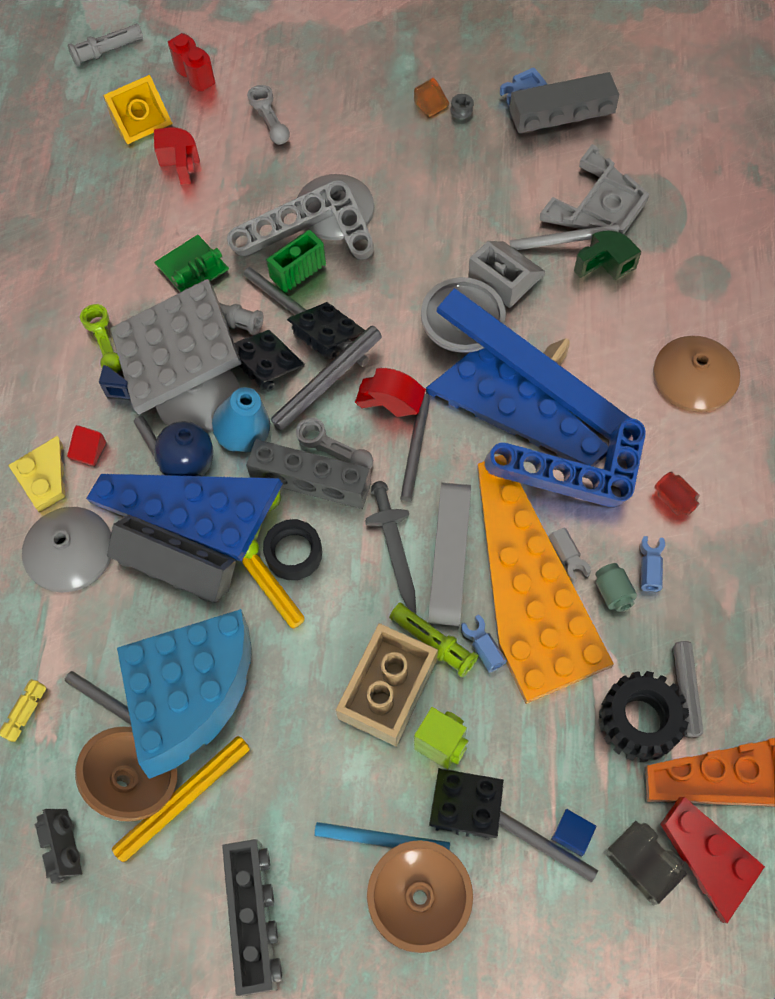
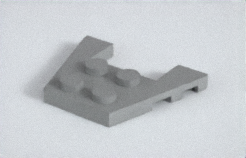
[540,144,649,234]

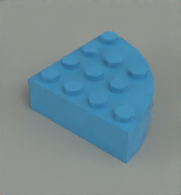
[117,609,252,779]

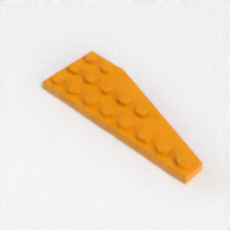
[477,455,614,704]

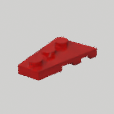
[660,797,765,923]

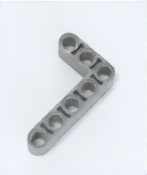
[227,180,374,260]

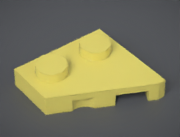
[8,436,65,513]

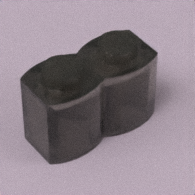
[603,821,687,905]

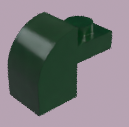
[574,230,642,280]

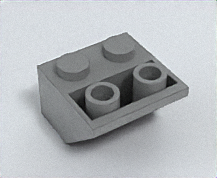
[468,241,545,308]

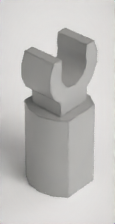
[548,528,591,584]

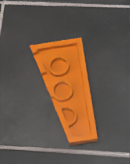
[645,738,775,807]

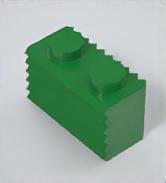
[266,229,326,293]

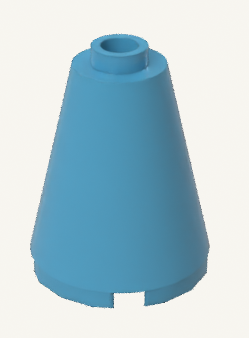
[212,387,270,453]

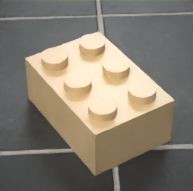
[336,623,438,747]

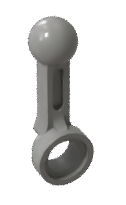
[247,85,290,145]
[296,418,373,468]

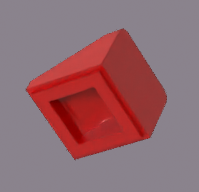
[67,425,107,467]

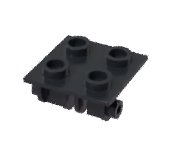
[287,302,365,359]
[234,330,305,391]
[429,768,504,840]

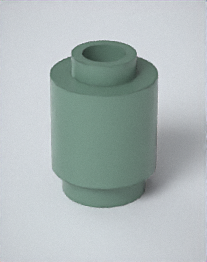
[595,563,637,612]

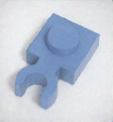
[499,67,547,104]

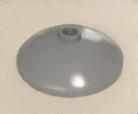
[297,174,374,240]
[421,277,506,353]
[156,370,239,433]
[22,507,111,593]

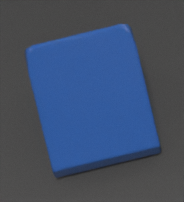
[551,809,597,857]

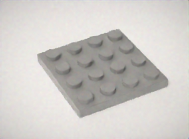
[110,279,242,414]

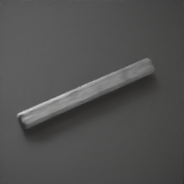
[271,325,382,430]

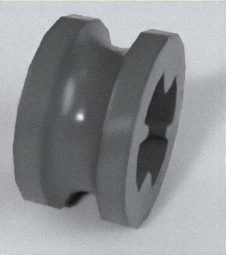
[450,94,474,119]

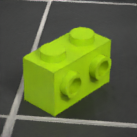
[414,707,469,770]

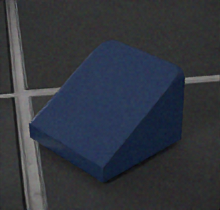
[99,365,130,399]

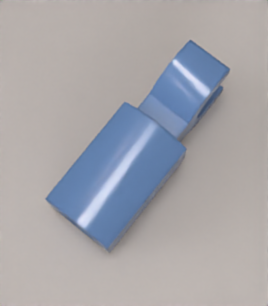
[640,536,665,592]
[461,615,507,672]

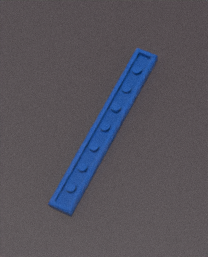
[436,288,631,440]

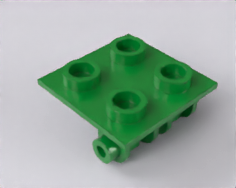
[154,234,229,292]

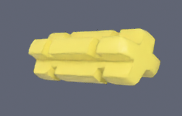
[0,679,46,742]

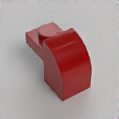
[154,127,200,185]
[355,368,426,417]

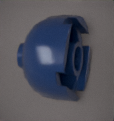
[154,421,214,476]

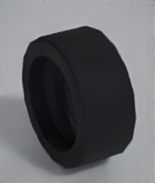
[263,519,322,580]

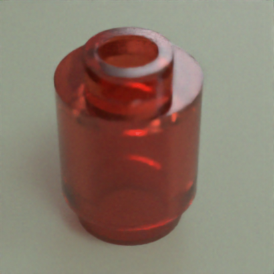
[654,471,700,516]

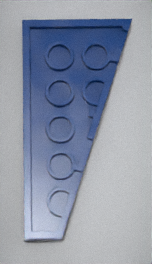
[426,348,608,467]
[86,474,283,562]

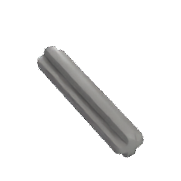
[673,641,703,737]

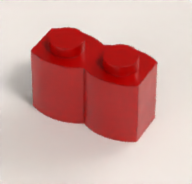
[168,33,215,92]

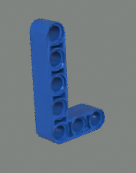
[484,418,646,507]

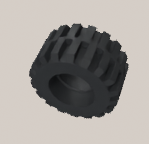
[599,671,689,762]

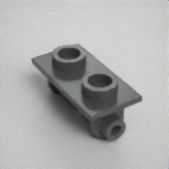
[34,809,82,884]

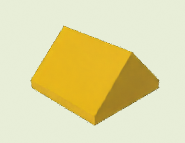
[103,75,173,144]

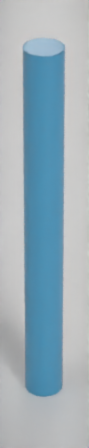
[314,822,450,850]

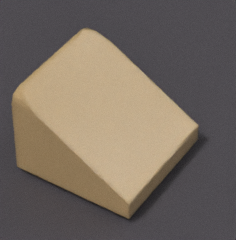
[543,338,570,365]

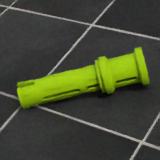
[389,602,479,678]

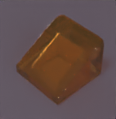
[414,78,449,117]

